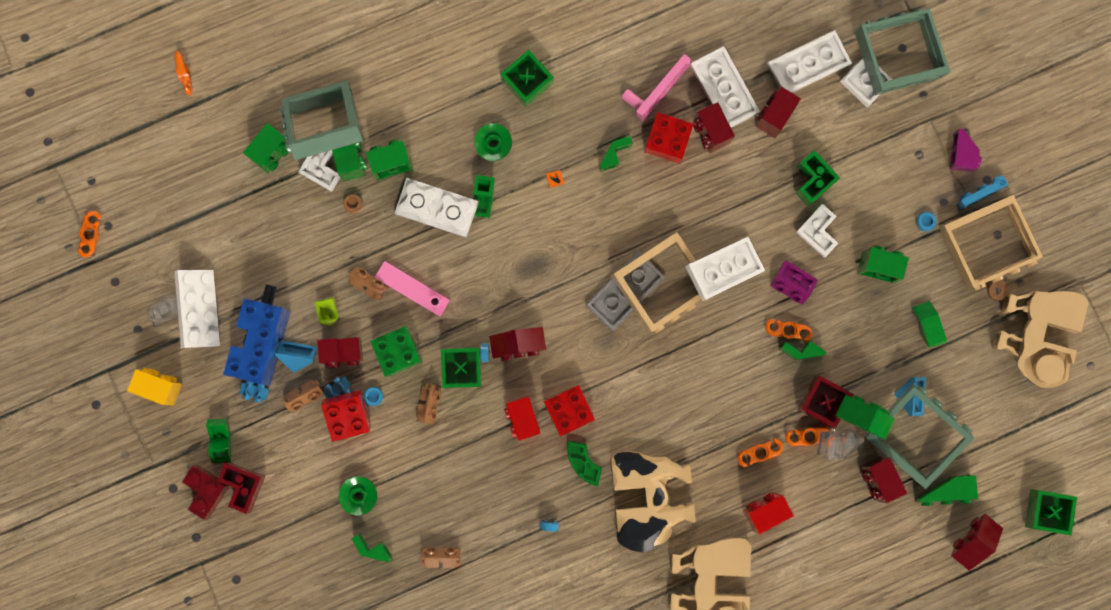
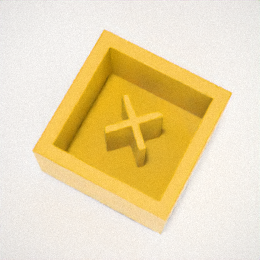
[127,367,182,406]

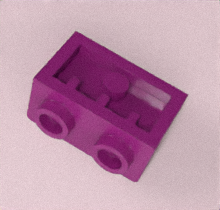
[770,260,818,304]

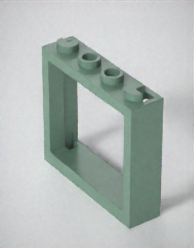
[855,8,951,95]
[280,80,363,160]
[865,383,974,489]

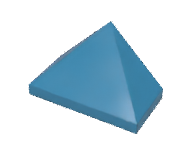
[275,340,318,373]
[894,377,926,416]

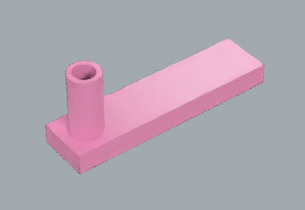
[622,54,691,121]
[375,261,450,317]

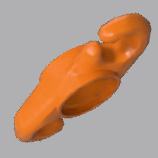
[174,51,192,96]
[77,210,101,258]
[765,319,813,342]
[785,426,833,446]
[737,438,783,468]

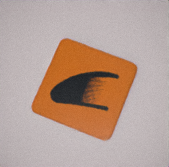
[546,170,564,188]

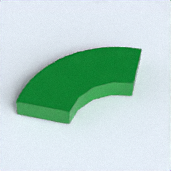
[567,441,602,486]

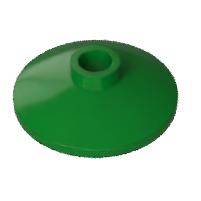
[474,123,512,161]
[338,476,378,516]

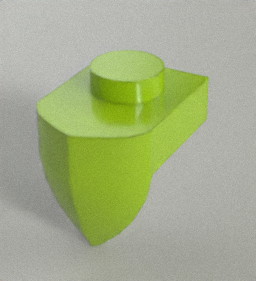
[314,297,339,327]

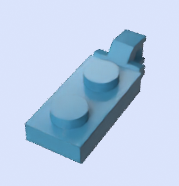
[956,175,1009,210]

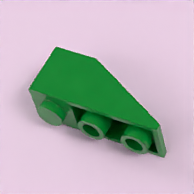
[915,475,978,506]

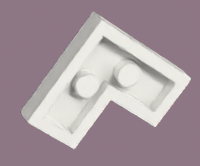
[298,150,340,192]
[796,204,838,258]

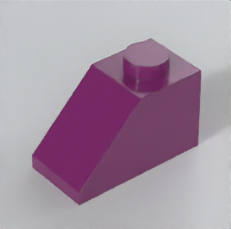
[950,128,982,172]

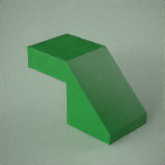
[599,136,633,172]
[473,175,495,219]
[912,301,947,348]
[779,341,827,360]
[206,418,231,463]
[351,533,393,562]

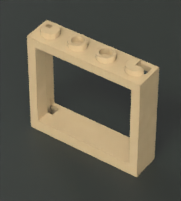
[939,195,1043,291]
[611,232,709,333]

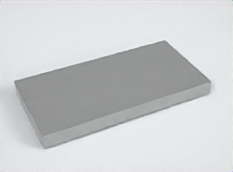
[585,251,666,332]

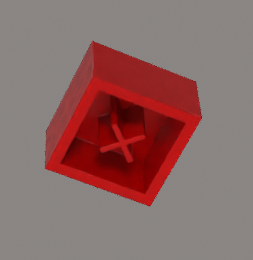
[644,112,694,164]
[544,385,595,437]
[321,390,371,442]
[504,396,541,441]
[743,492,794,535]

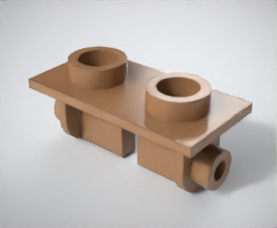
[348,267,389,301]
[282,379,324,412]
[416,383,441,424]
[420,547,461,568]

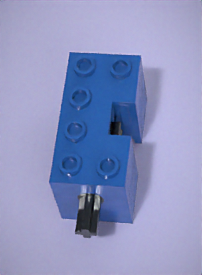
[223,284,291,386]

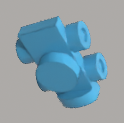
[323,376,351,398]
[239,381,269,403]

